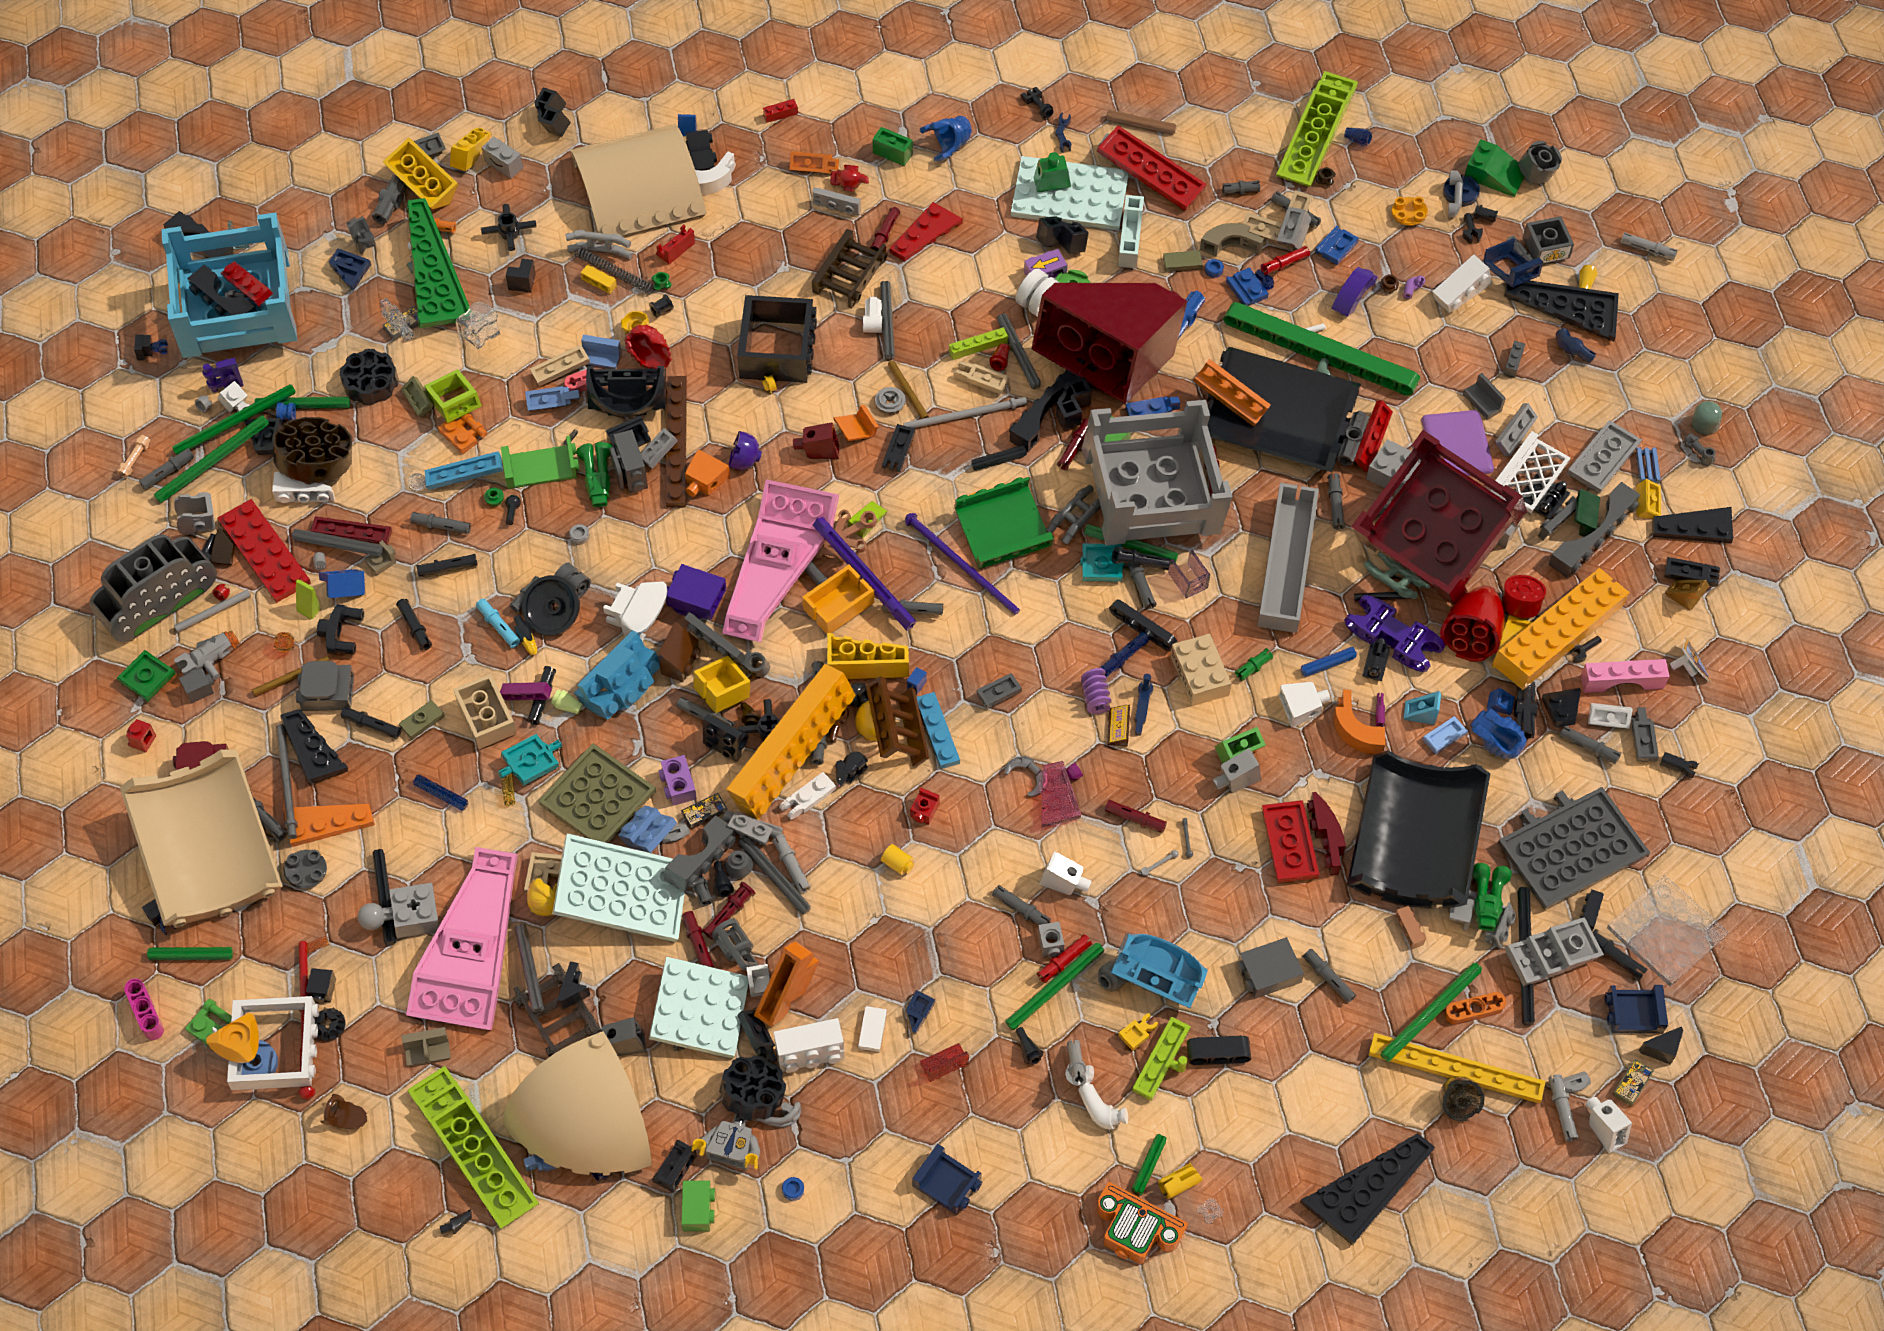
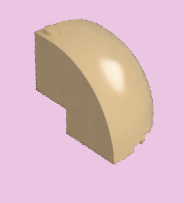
[503,1031,651,1175]

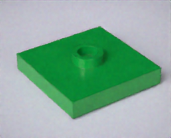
[117,650,176,702]

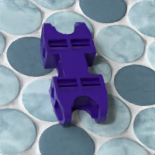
[1344,595,1445,672]

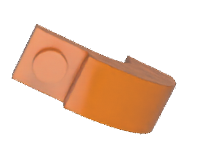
[1333,689,1385,754]

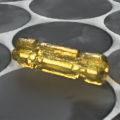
[500,768,515,806]

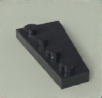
[280,709,348,784]

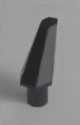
[439,1209,472,1234]

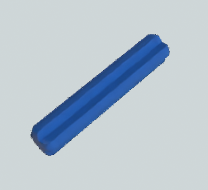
[1300,647,1357,677]

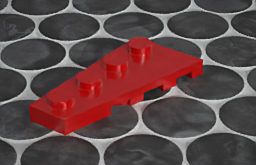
[890,202,963,261]

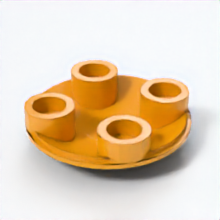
[1391,196,1428,226]

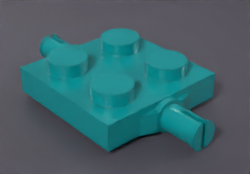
[498,734,562,786]

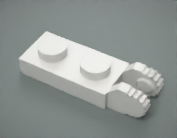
[779,772,836,820]

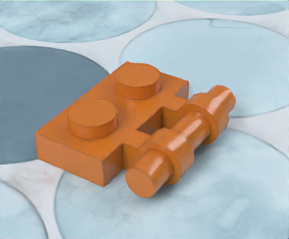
[437,413,487,454]

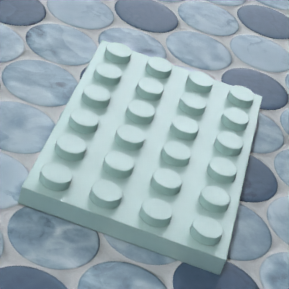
[1011,156,1129,231]
[552,834,685,942]

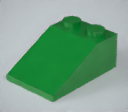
[1464,139,1525,197]

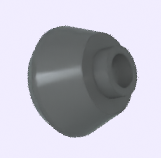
[724,851,753,878]

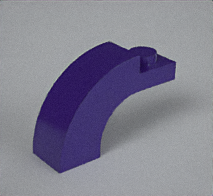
[1331,267,1378,317]

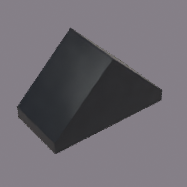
[1639,1026,1684,1065]

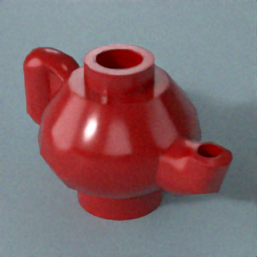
[830,164,869,192]

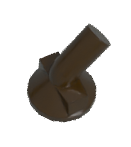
[740,702,761,725]

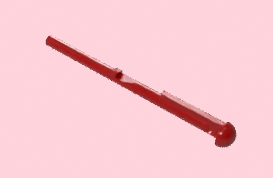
[298,941,316,1100]

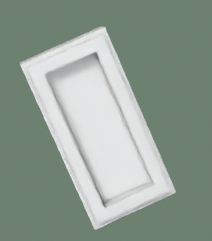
[858,1006,887,1052]

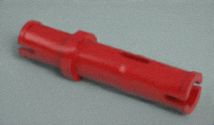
[1260,246,1311,275]
[1037,934,1092,983]

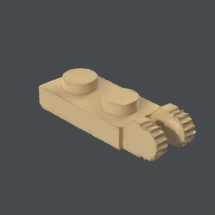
[953,361,1009,395]

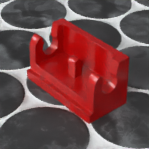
[656,224,695,265]

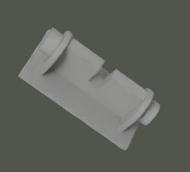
[727,811,773,846]
[1484,902,1516,949]

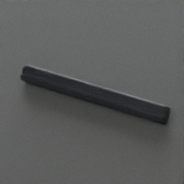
[372,849,396,946]

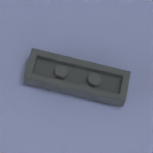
[1538,496,1577,541]

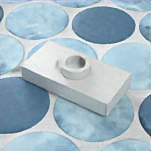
[1588,703,1633,729]

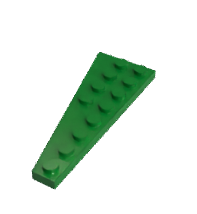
[407,198,473,328]

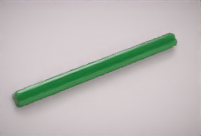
[172,384,296,455]
[154,415,269,503]
[1380,963,1482,1062]

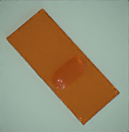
[307,935,329,954]

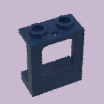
[1483,238,1543,287]

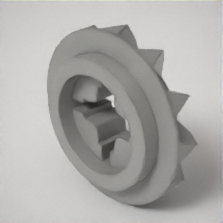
[875,387,906,414]

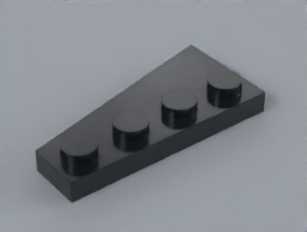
[1652,507,1733,543]

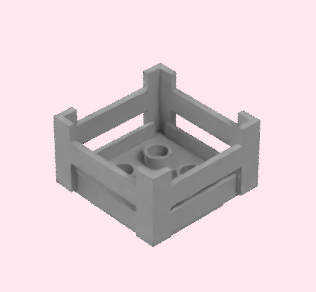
[1082,400,1232,545]

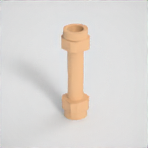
[117,435,151,478]

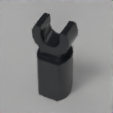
[1660,752,1699,778]

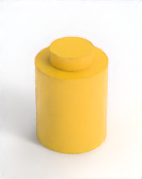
[881,844,914,875]

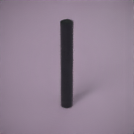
[1354,592,1412,601]

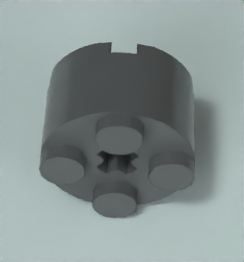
[1518,141,1562,184]

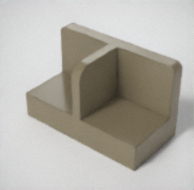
[401,1027,451,1067]

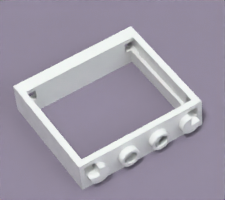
[227,996,319,1090]

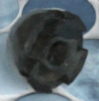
[1439,1076,1485,1122]

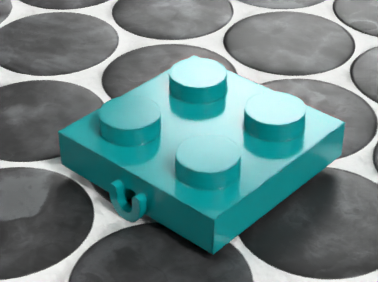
[1080,543,1124,582]

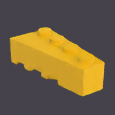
[827,633,909,679]

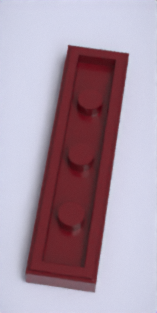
[310,516,392,545]

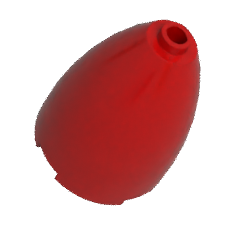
[1440,585,1504,662]

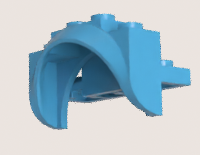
[574,630,660,720]
[1110,933,1208,1008]

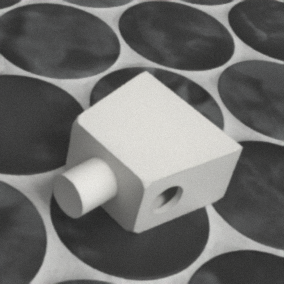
[1278,682,1330,728]
[1039,852,1091,895]
[1586,1097,1632,1153]

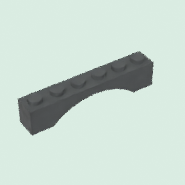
[1548,482,1640,578]

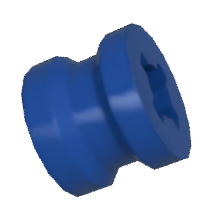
[276,403,296,422]

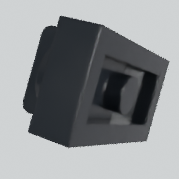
[557,961,590,1010]

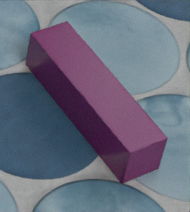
[500,682,552,701]

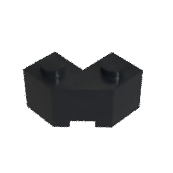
[534,87,571,137]
[685,129,717,170]
[1036,216,1089,254]
[1056,377,1092,431]

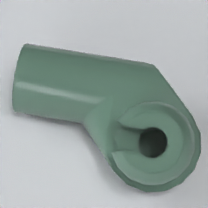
[1316,358,1333,376]

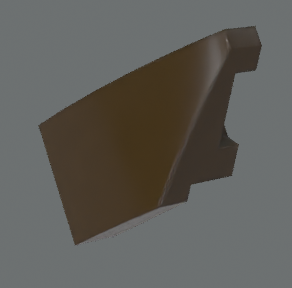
[211,528,235,565]

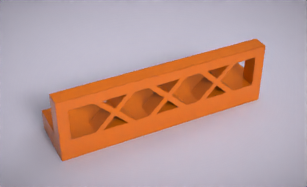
[1193,359,1271,427]

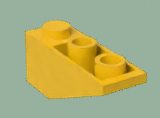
[450,127,491,171]

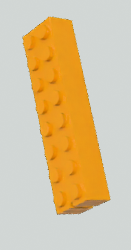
[1492,568,1630,690]
[726,664,856,820]

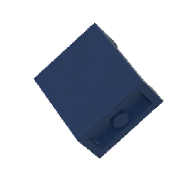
[1604,985,1668,1033]
[912,1143,983,1215]

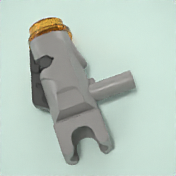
[174,630,240,680]

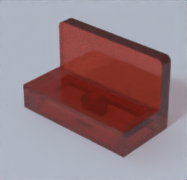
[920,1043,969,1082]

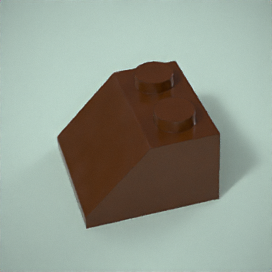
[658,622,701,682]

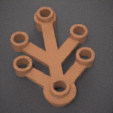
[814,509,877,562]

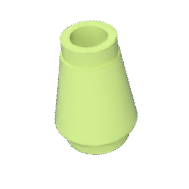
[551,689,583,715]

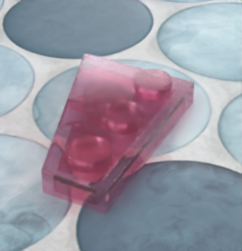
[1041,761,1081,828]

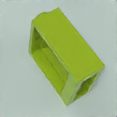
[424,369,482,423]

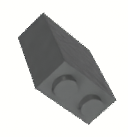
[1236,937,1304,999]

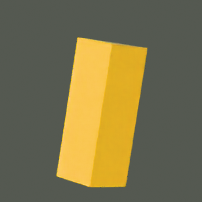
[383,137,459,209]

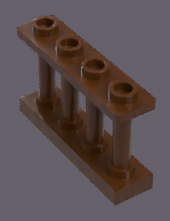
[866,676,929,767]

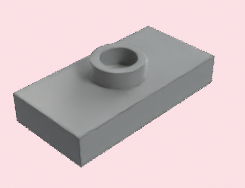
[641,428,678,469]

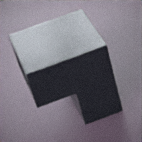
[506,259,536,292]

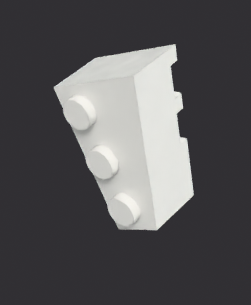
[1433,255,1492,313]

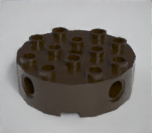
[273,417,352,485]

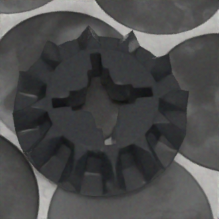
[315,1007,346,1041]

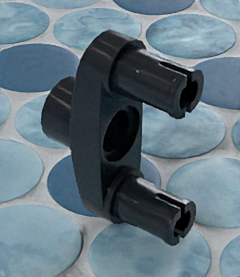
[317,604,365,655]

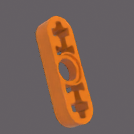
[1445,992,1506,1024]

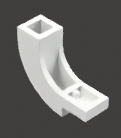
[695,152,736,195]

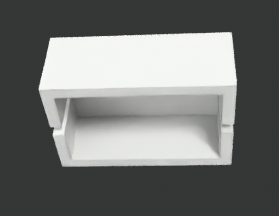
[774,1018,845,1073]

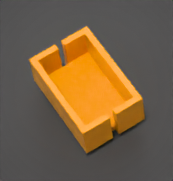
[802,565,875,634]

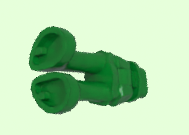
[577,442,613,507]
[1472,863,1512,931]

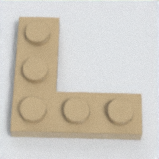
[1243,190,1312,248]

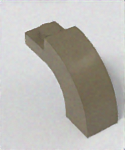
[1200,223,1264,257]

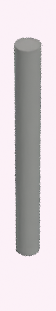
[174,589,251,632]

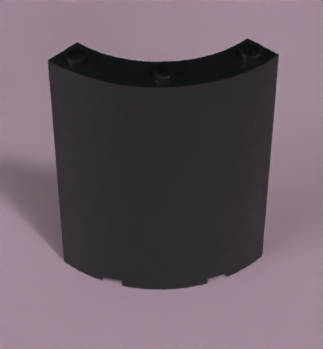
[1207,347,1361,472]
[1347,750,1491,909]

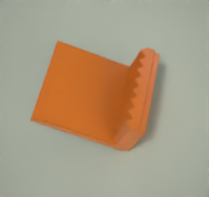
[833,405,879,441]

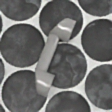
[1448,170,1463,218]

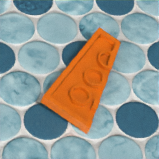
[283,804,375,847]

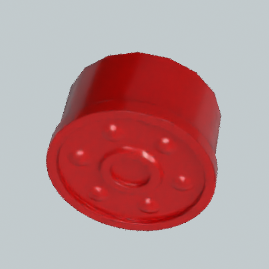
[1502,575,1546,618]

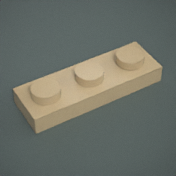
[530,345,590,387]

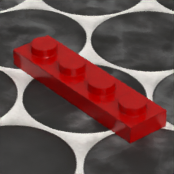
[220,261,273,306]
[1354,400,1393,472]

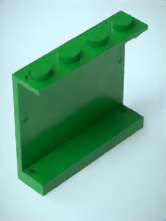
[954,477,1054,569]

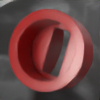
[212,584,230,601]

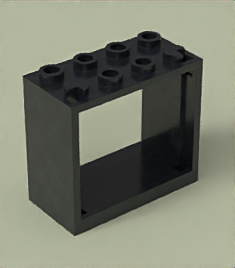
[737,295,817,383]

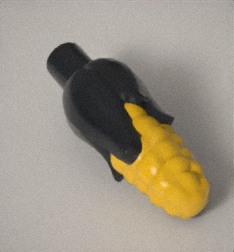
[514,615,537,655]

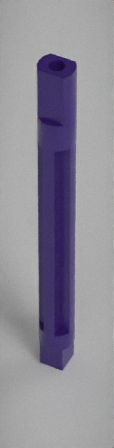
[812,517,917,631]

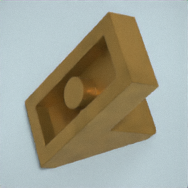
[1665,580,1709,610]

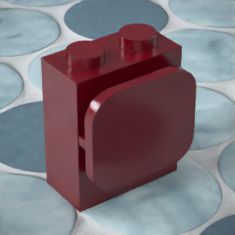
[173,741,229,770]

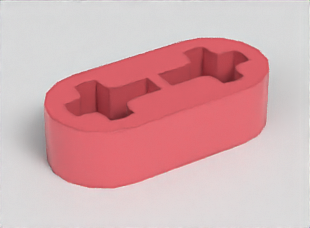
[564,369,587,393]

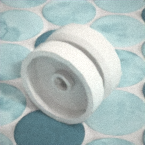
[1015,268,1060,317]

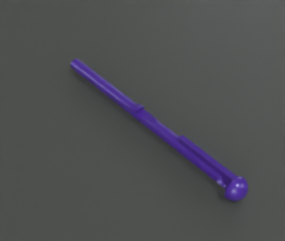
[905,513,1020,615]

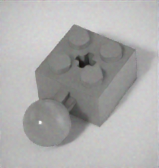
[357,883,439,938]

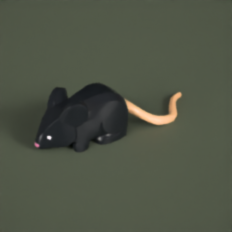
[835,747,879,787]

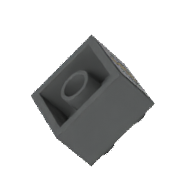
[1523,216,1574,264]

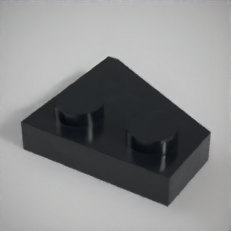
[245,418,283,455]
[1542,688,1581,728]

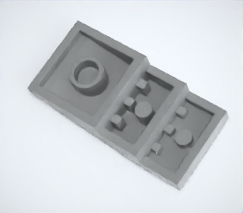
[1504,917,1604,987]

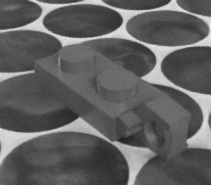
[1632,707,1659,761]

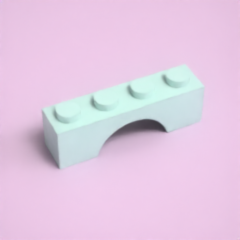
[1118,195,1144,268]

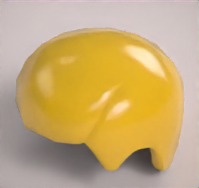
[621,311,649,334]

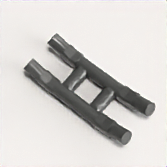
[1046,485,1101,545]

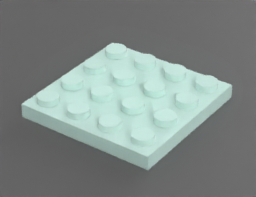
[649,957,749,1059]

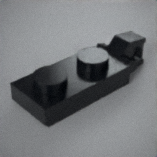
[737,1010,777,1064]

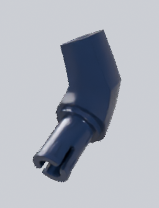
[1555,328,1596,363]

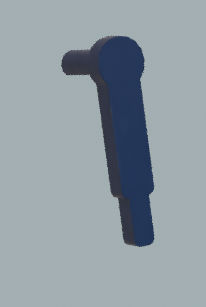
[1135,674,1153,736]

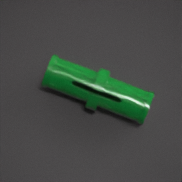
[1235,648,1273,681]

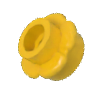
[762,375,777,394]

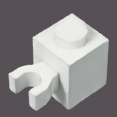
[217,381,249,413]

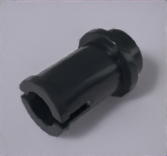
[1473,205,1498,222]

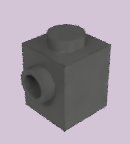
[179,668,214,704]

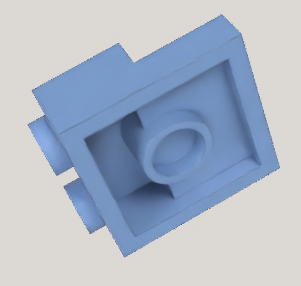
[618,806,677,853]

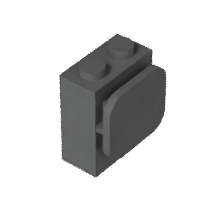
[609,430,648,493]
[296,661,354,711]

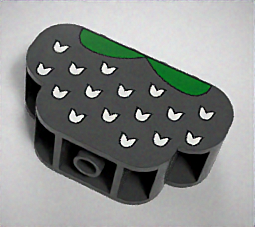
[89,535,217,642]

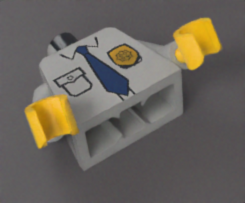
[691,1114,761,1170]

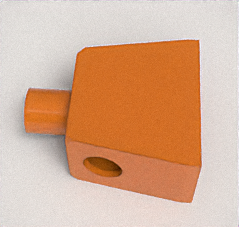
[685,449,730,497]

